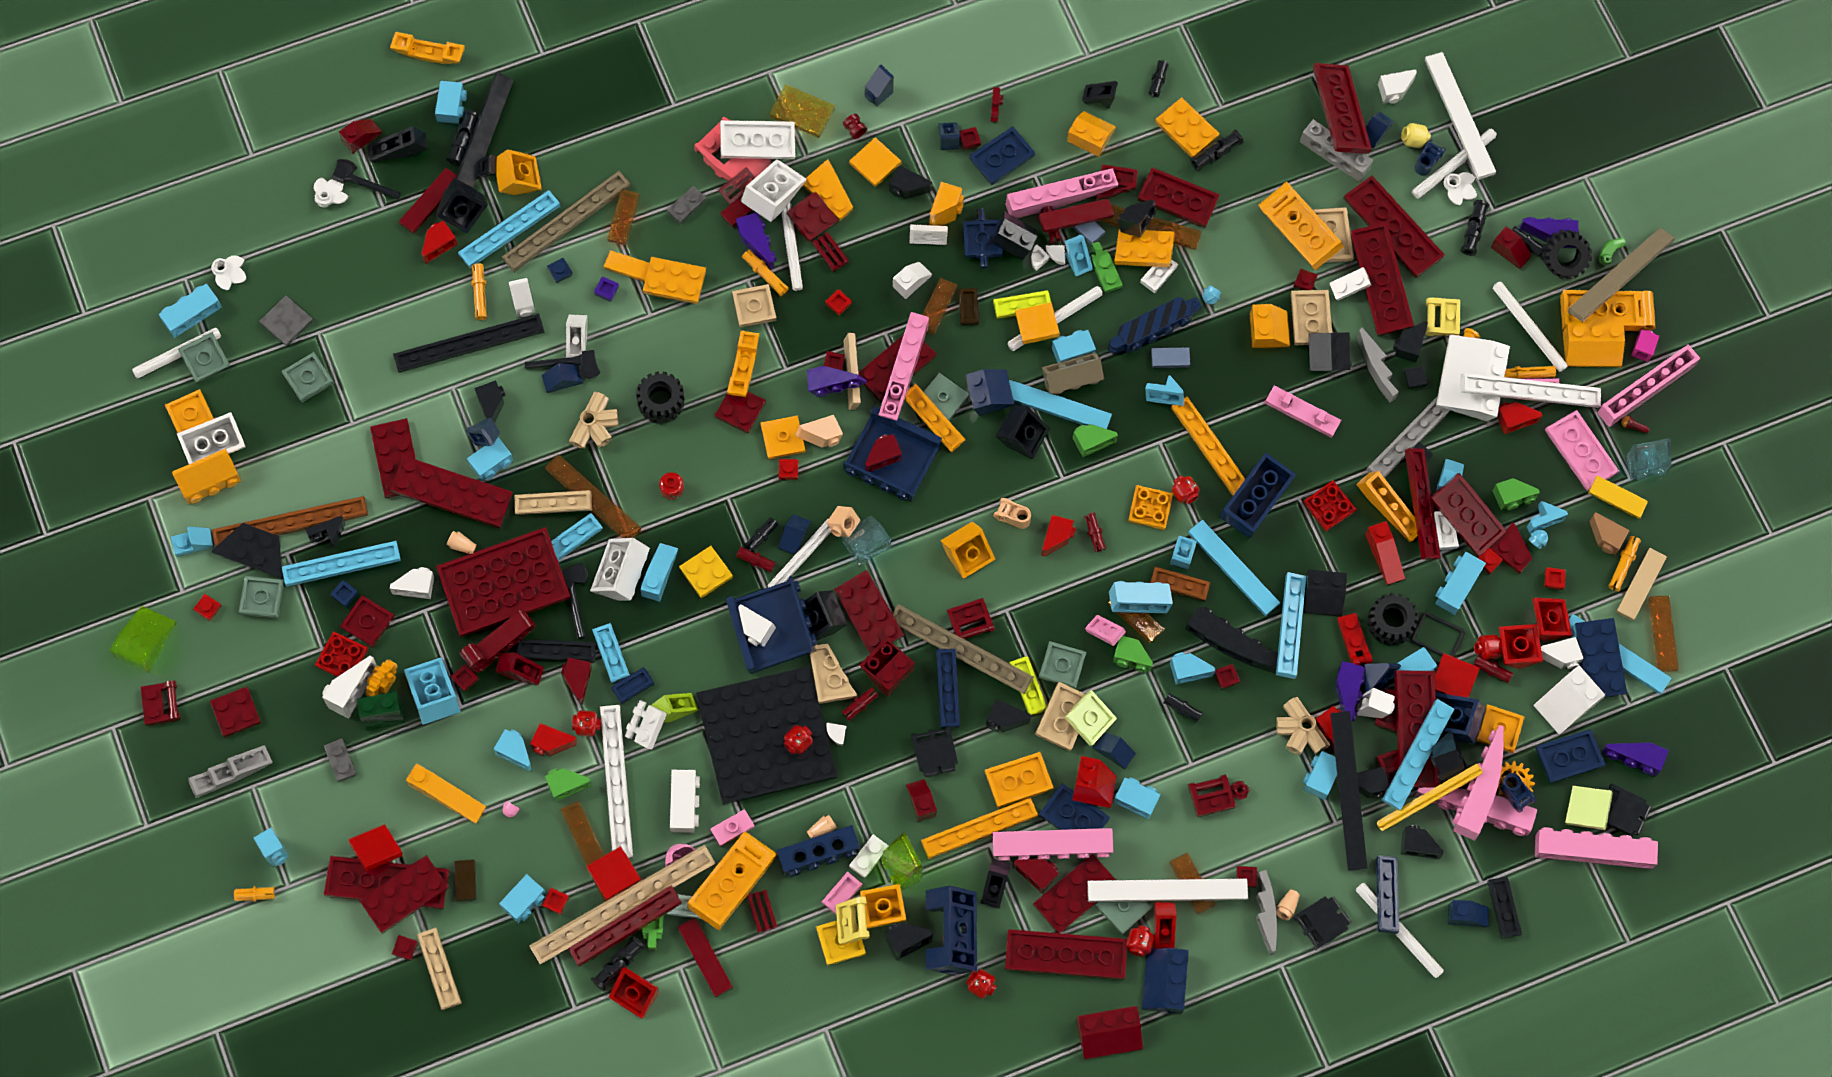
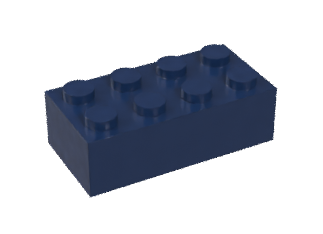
[1219,452,1296,539]

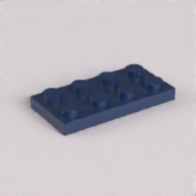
[1574,618,1627,698]

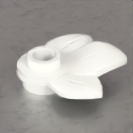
[1443,172,1477,205]
[314,178,348,207]
[211,256,246,290]

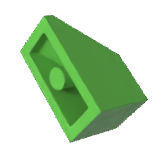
[1073,424,1118,457]
[545,768,592,802]

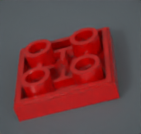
[1303,480,1357,532]
[315,631,369,677]
[1435,653,1480,698]
[348,824,403,871]
[586,846,641,901]

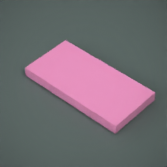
[1545,410,1619,491]

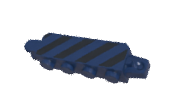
[1108,297,1202,354]

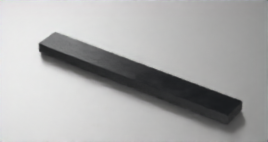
[456,71,513,188]
[393,314,545,373]
[1330,711,1368,871]

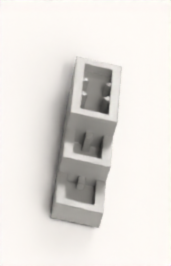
[1357,328,1399,403]
[188,745,272,798]
[1256,870,1277,956]

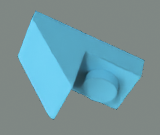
[1064,235,1093,276]
[1145,375,1184,406]
[1527,501,1568,533]
[171,527,214,557]
[1170,536,1197,569]

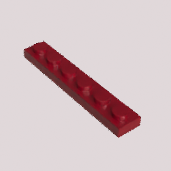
[1405,448,1441,560]
[568,885,683,967]

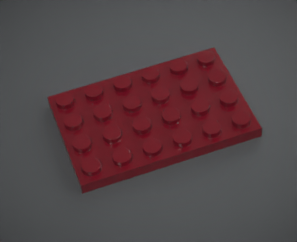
[436,527,571,637]

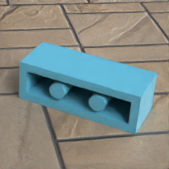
[159,283,222,338]
[1435,552,1486,615]
[1109,581,1173,613]

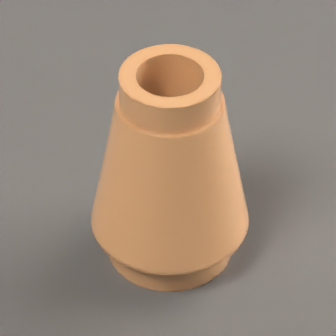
[446,531,477,554]
[807,815,837,838]
[1276,890,1300,920]

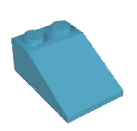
[404,658,460,725]

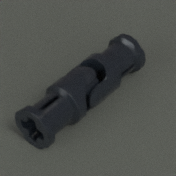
[446,110,479,166]
[1190,130,1244,172]
[1460,200,1490,256]
[591,936,646,992]

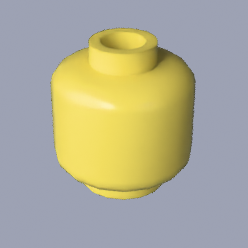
[1401,123,1430,149]

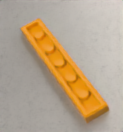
[1171,396,1245,495]
[921,797,1038,860]

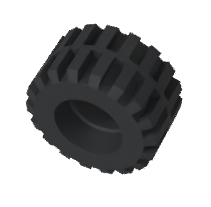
[1542,229,1592,279]
[636,371,685,424]
[1367,593,1419,646]

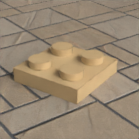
[732,284,776,328]

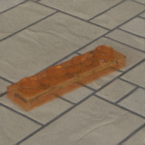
[1648,596,1679,672]

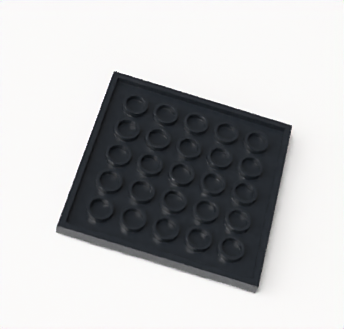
[696,666,838,805]

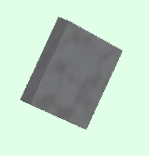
[259,296,313,347]

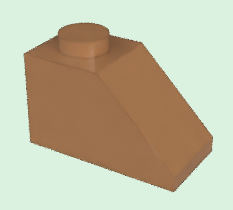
[1589,512,1629,555]

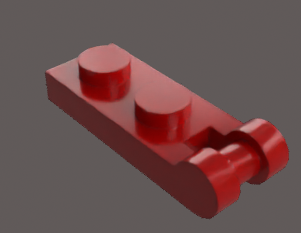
[1337,613,1373,666]

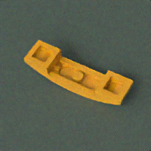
[390,32,465,64]
[727,331,759,397]

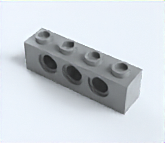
[1300,120,1373,183]

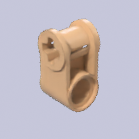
[993,498,1031,529]

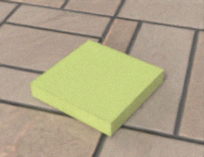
[1064,690,1117,746]
[1565,786,1613,830]

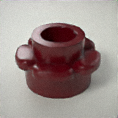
[1230,781,1249,800]

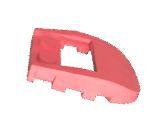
[694,117,772,190]

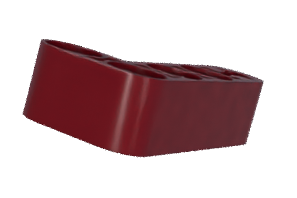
[459,610,536,673]

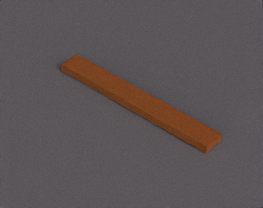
[212,496,369,547]

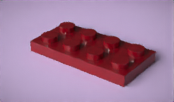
[1137,167,1220,228]
[858,334,937,403]
[370,418,416,499]
[1430,473,1507,556]
[834,570,905,653]
[1033,854,1116,933]
[359,855,449,934]

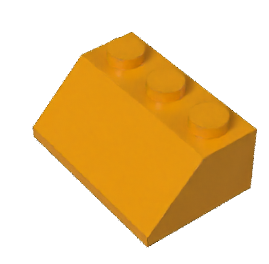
[1563,323,1625,367]
[172,448,241,504]

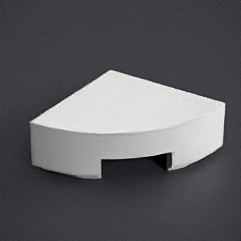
[1031,245,1050,271]
[1046,245,1065,265]
[827,723,846,746]

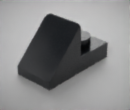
[1082,81,1118,109]
[306,515,346,548]

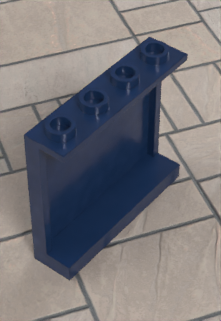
[843,406,942,502]
[725,576,818,674]

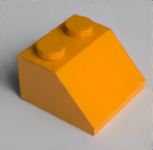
[1067,111,1116,157]
[496,149,542,195]
[929,182,964,226]
[1250,304,1290,348]
[941,521,996,579]
[860,884,906,929]

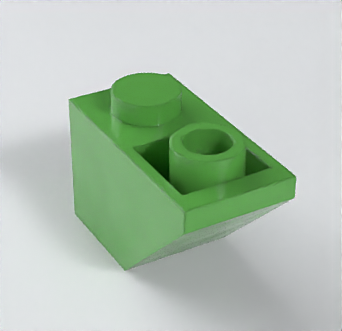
[1492,478,1540,511]
[1113,636,1153,673]

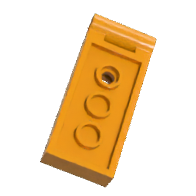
[1258,181,1344,270]
[1560,290,1656,331]
[687,831,777,931]

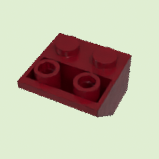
[860,638,915,696]

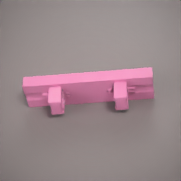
[1265,386,1341,438]

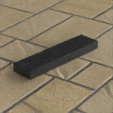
[517,639,596,663]

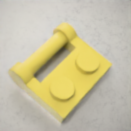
[1425,298,1460,336]
[836,897,869,944]

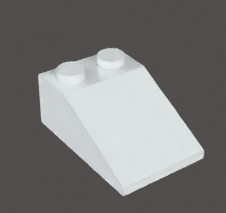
[741,159,806,222]
[322,656,377,719]
[1533,666,1605,735]

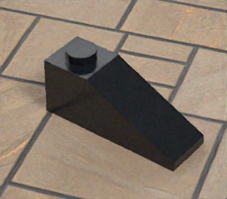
[368,126,428,162]

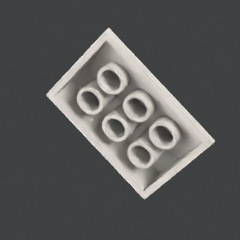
[1436,335,1510,421]

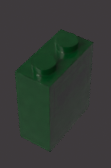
[357,692,405,731]

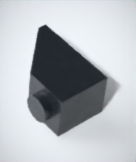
[889,166,932,199]
[1118,199,1156,237]
[1393,321,1428,362]
[475,380,506,424]
[986,699,1032,733]
[1357,767,1389,799]
[1400,825,1443,860]
[980,858,1011,908]

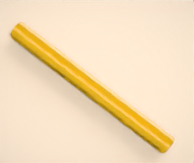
[1377,764,1483,831]

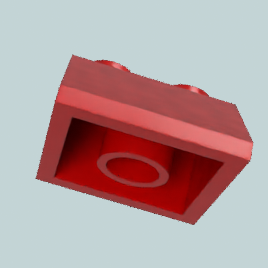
[1072,756,1117,808]

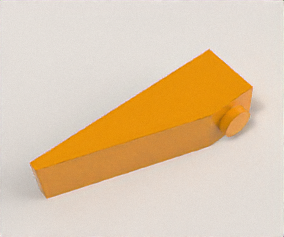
[1356,471,1418,542]
[406,764,486,824]

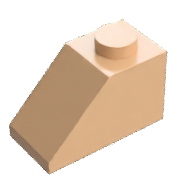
[796,415,843,448]

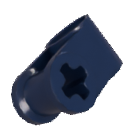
[1415,139,1446,176]
[1500,773,1536,813]

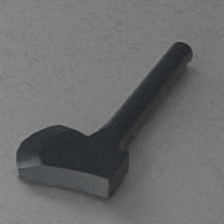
[332,159,401,199]
[525,350,600,379]
[562,563,588,639]

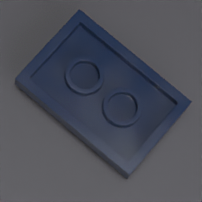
[969,126,1035,186]
[1535,729,1605,784]
[1039,783,1110,830]

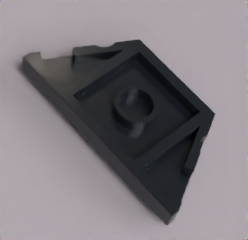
[212,523,283,579]

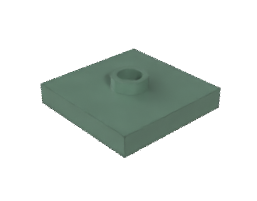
[178,332,230,383]
[281,352,334,403]
[924,373,969,421]
[238,576,284,619]
[1038,641,1086,689]
[1095,878,1152,935]

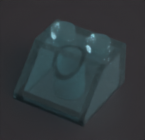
[1624,438,1671,480]
[840,516,891,566]

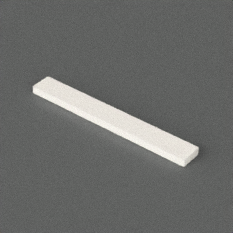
[1425,52,1496,180]
[1461,373,1601,408]
[600,705,633,859]
[1087,879,1248,902]

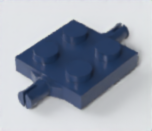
[963,208,1002,269]

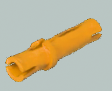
[742,249,789,296]
[471,264,487,320]
[1504,366,1556,379]
[1608,536,1641,592]

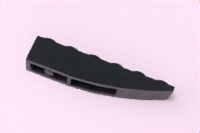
[1185,605,1298,673]

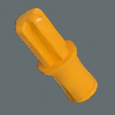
[234,886,275,902]

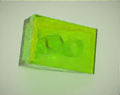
[109,606,177,673]
[881,832,923,890]

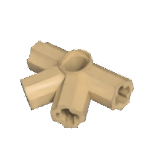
[569,392,619,449]
[1276,697,1330,755]

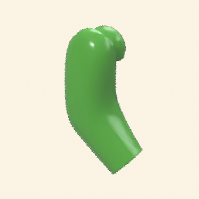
[1598,237,1625,265]

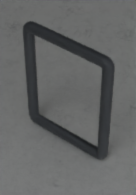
[1411,612,1465,657]

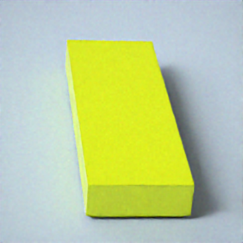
[993,291,1051,319]
[1010,656,1047,716]

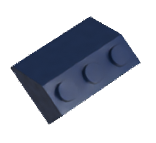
[1142,948,1189,1014]

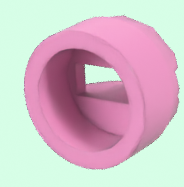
[502,801,520,817]

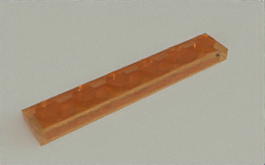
[545,454,641,538]

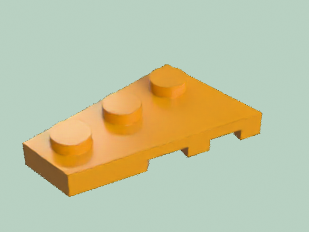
[803,159,853,221]

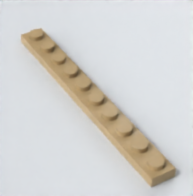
[530,845,715,964]

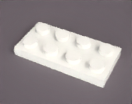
[720,121,795,159]

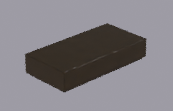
[958,288,979,326]
[454,859,477,901]

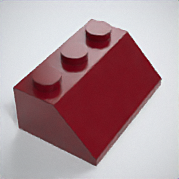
[1076,1006,1143,1060]

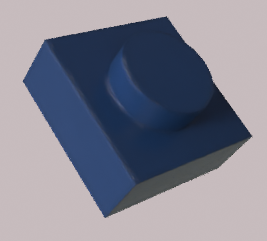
[547,257,573,284]
[330,580,359,608]

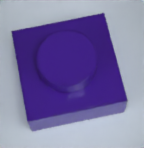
[594,276,619,302]

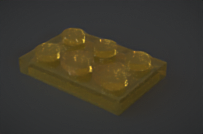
[770,84,835,138]

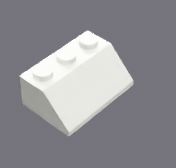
[177,412,245,464]
[590,538,650,601]

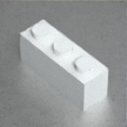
[670,770,700,833]

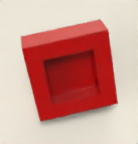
[825,289,852,316]
[779,459,798,480]
[1478,548,1503,575]
[1544,567,1566,590]
[193,594,222,621]
[542,888,569,915]

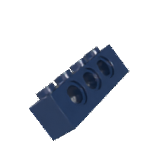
[777,825,860,877]

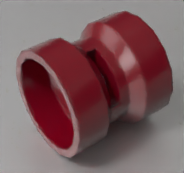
[842,114,867,139]

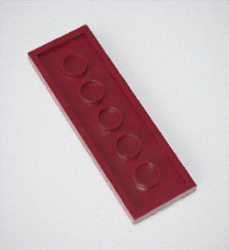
[1313,63,1372,154]
[1343,175,1445,278]
[1350,222,1414,337]
[390,455,513,529]
[1395,670,1439,788]
[323,856,450,910]
[1005,929,1127,980]

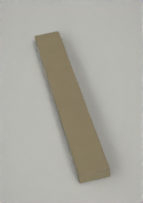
[502,171,631,272]
[1568,228,1675,322]
[893,604,1034,694]

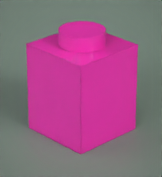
[1631,330,1659,362]

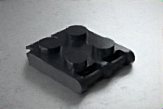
[911,726,958,777]
[1607,784,1651,836]
[1293,896,1351,951]

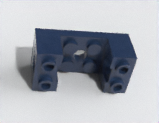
[926,885,977,975]

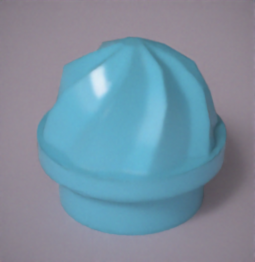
[1203,285,1221,304]
[1528,530,1548,549]

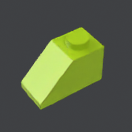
[651,693,698,723]

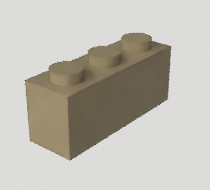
[1042,353,1104,394]

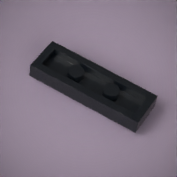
[1487,876,1522,939]

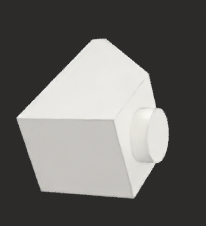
[1378,69,1417,104]
[893,262,932,299]
[509,278,535,317]
[566,314,588,358]
[390,567,434,599]
[738,604,776,647]
[1541,637,1583,669]
[1355,688,1395,718]

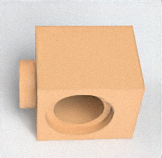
[826,506,860,537]

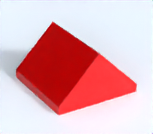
[1532,598,1572,642]
[1498,624,1543,669]
[609,966,660,1019]

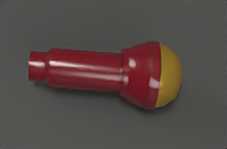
[1621,416,1650,433]

